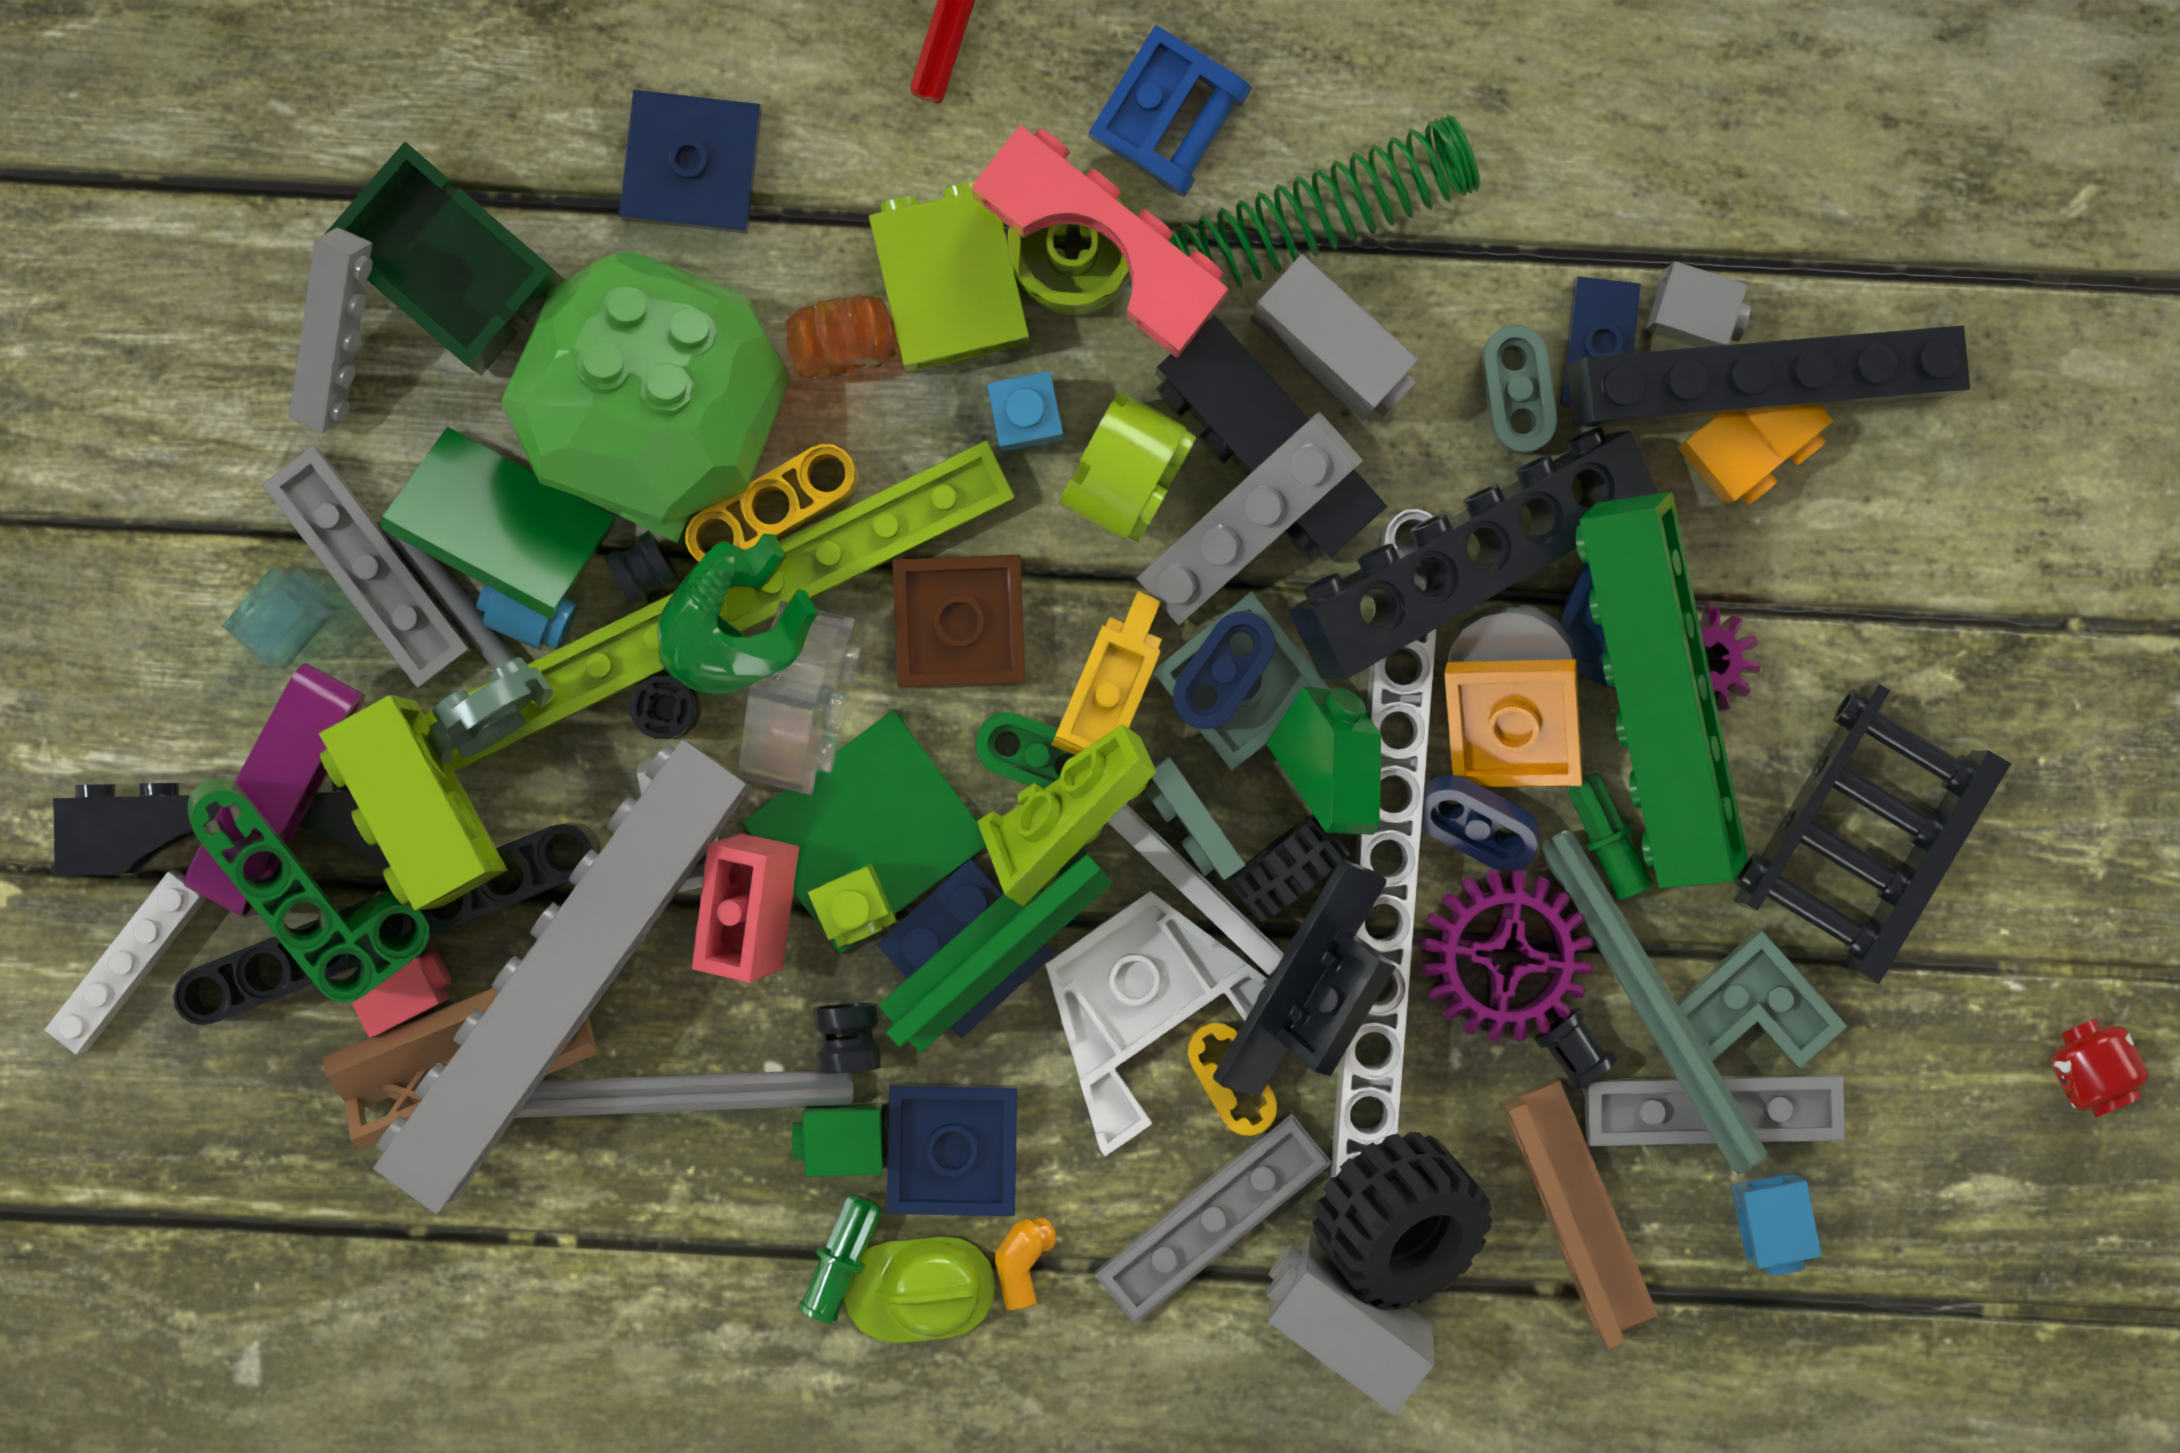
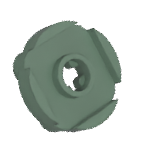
[427,657,553,763]

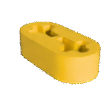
[1187,1021,1277,1136]

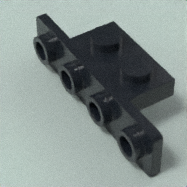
[1213,860,1396,1096]

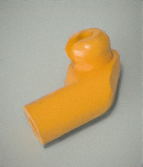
[995,1217,1056,1310]

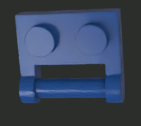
[1088,25,1252,197]

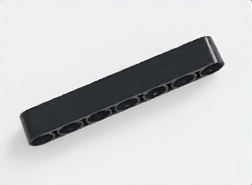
[173,822,601,1026]

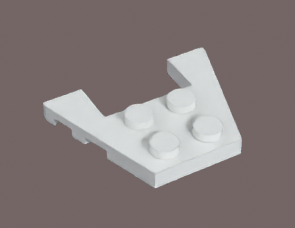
[1045,890,1269,1156]

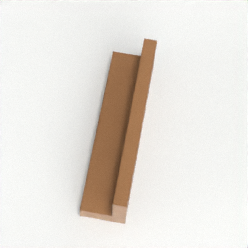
[323,988,598,1151]
[1498,1078,1658,1350]

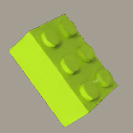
[319,695,508,911]

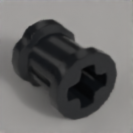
[1534,1007,1618,1092]

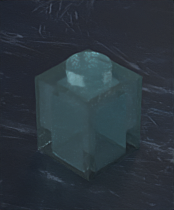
[222,567,335,669]

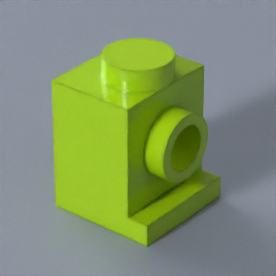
[808,863,897,948]

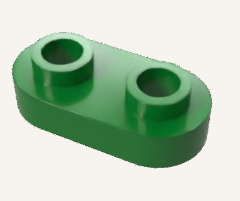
[975,712,1075,789]

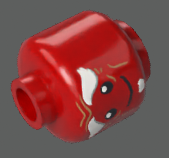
[2050,1018,2149,1118]

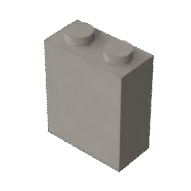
[1250,254,1419,421]
[1266,1234,1434,1415]

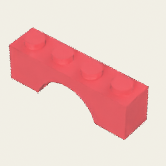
[971,125,1229,358]

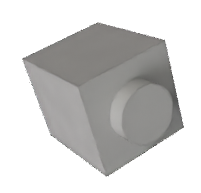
[1644,261,1751,347]

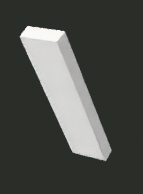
[1108,804,1284,975]

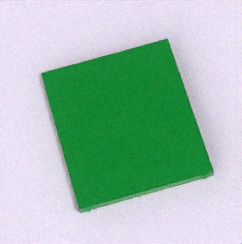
[742,709,986,955]

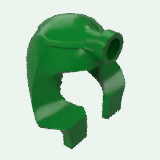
[657,533,819,696]

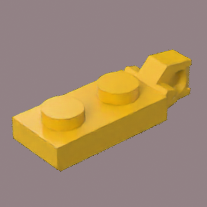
[1051,591,1162,755]

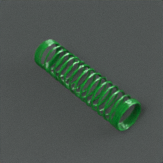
[1168,114,1481,289]

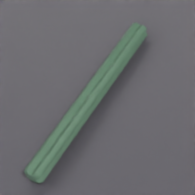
[1540,830,1767,1174]

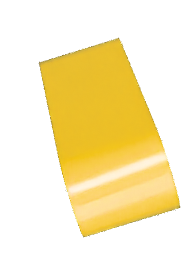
[685,444,859,561]

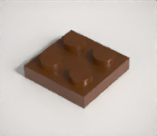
[892,555,1026,688]

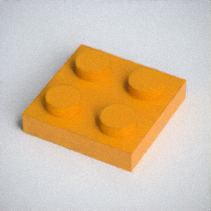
[1444,659,1584,787]

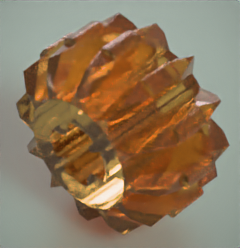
[785,294,896,380]

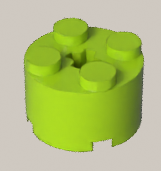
[1008,198,1131,316]
[1058,390,1196,543]

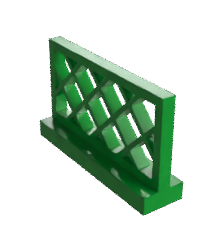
[878,847,1114,1054]

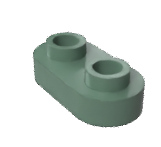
[1481,325,1557,454]

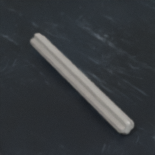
[515,1070,855,1118]

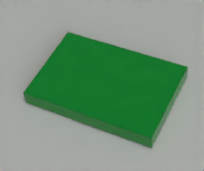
[380,427,616,620]

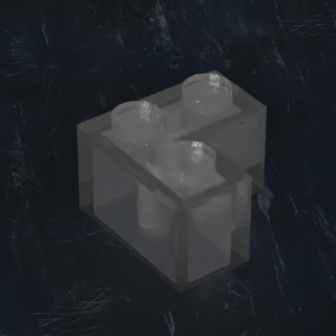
[738,600,862,795]

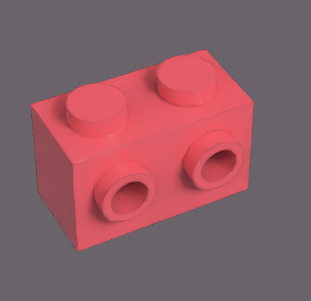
[692,833,799,983]

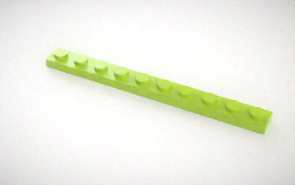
[424,440,1015,773]

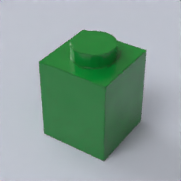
[792,1103,886,1177]

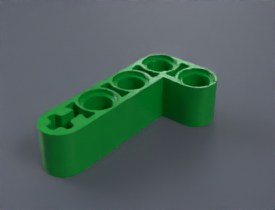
[187,779,429,1003]

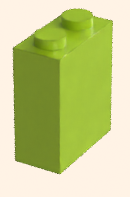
[869,181,1030,373]

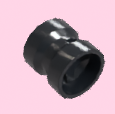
[630,676,701,739]
[813,1003,881,1074]

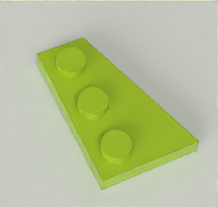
[977,724,1157,906]

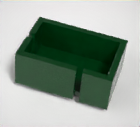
[325,141,565,376]

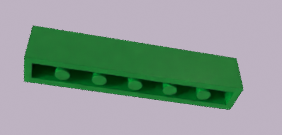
[1576,491,1749,889]

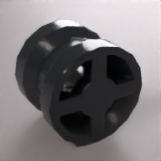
[605,530,682,610]

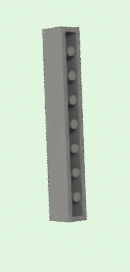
[373,739,753,1215]

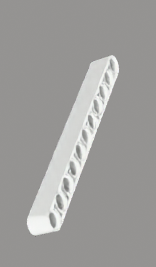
[1331,509,1436,1177]

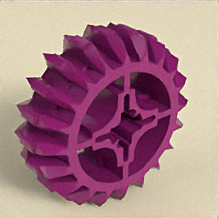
[1419,870,1593,1042]

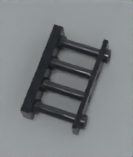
[1734,684,2011,984]

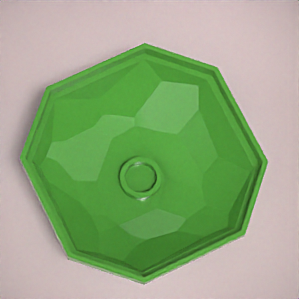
[501,251,790,525]

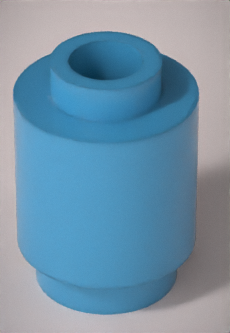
[476,585,578,650]

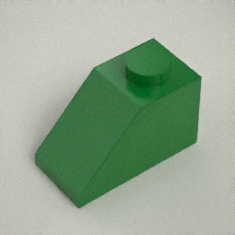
[1266,686,1381,835]

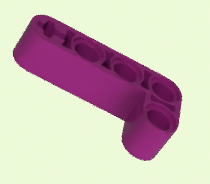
[184,663,365,918]

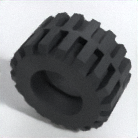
[1312,1132,1492,1310]

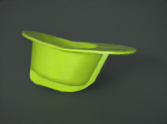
[844,1236,996,1343]

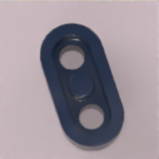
[1172,611,1275,729]
[1421,775,1540,871]

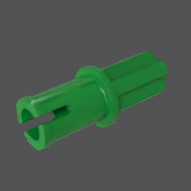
[1567,773,1654,900]
[798,1194,882,1324]

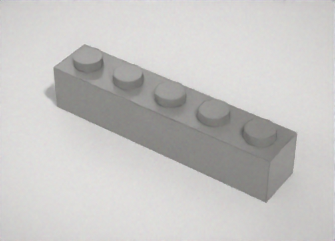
[289,227,372,433]

